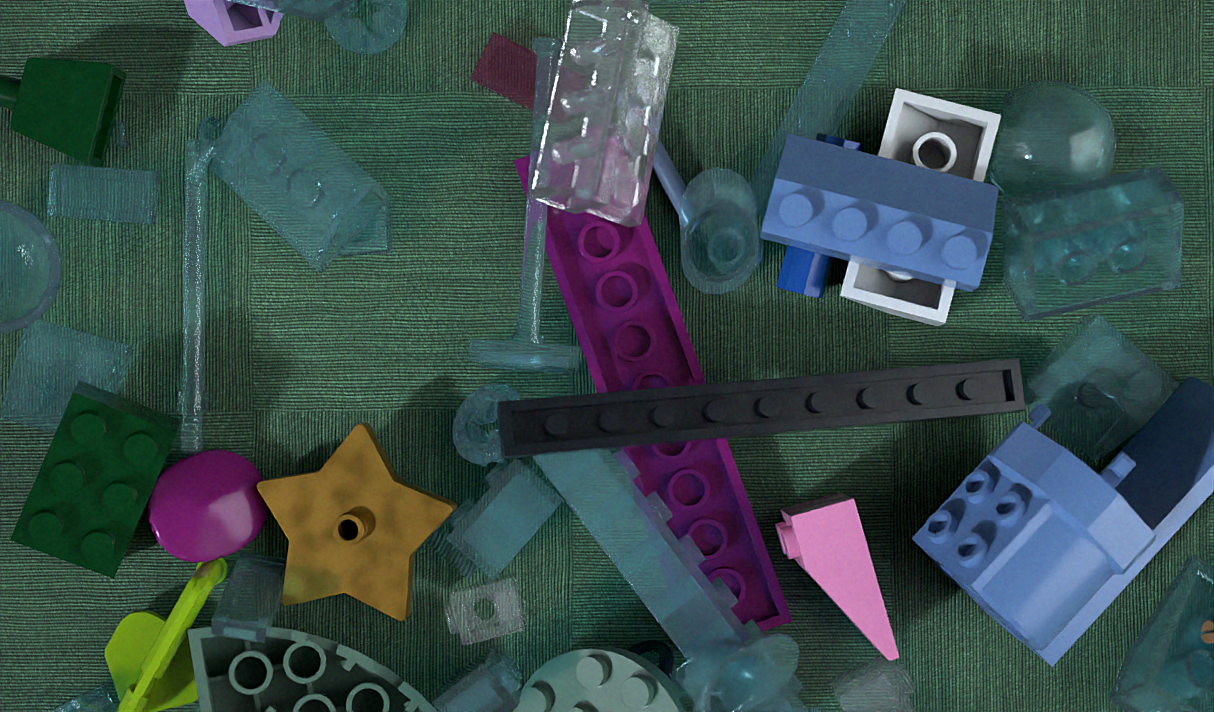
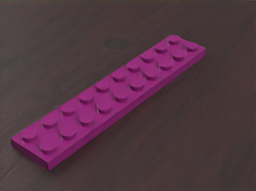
[514,125,793,657]

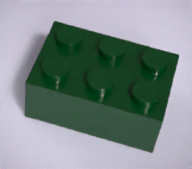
[10,380,180,579]

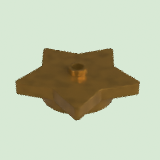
[257,422,457,621]

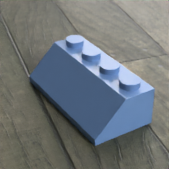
[760,133,999,292]

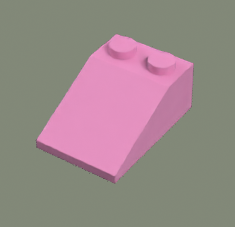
[775,492,899,661]

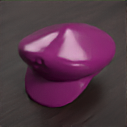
[146,449,269,563]

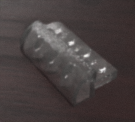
[530,0,680,228]

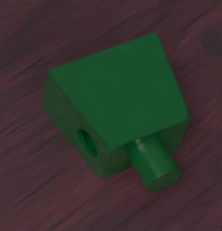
[0,57,127,169]

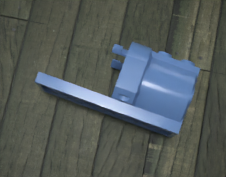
[911,375,1214,667]

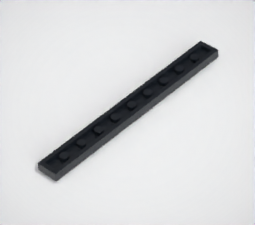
[496,358,1026,459]

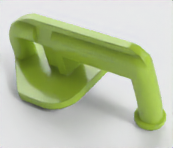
[105,558,228,712]

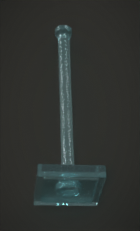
[468,37,581,375]

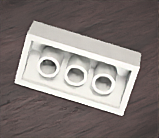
[840,88,1001,326]

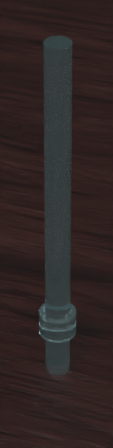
[176,140,209,454]

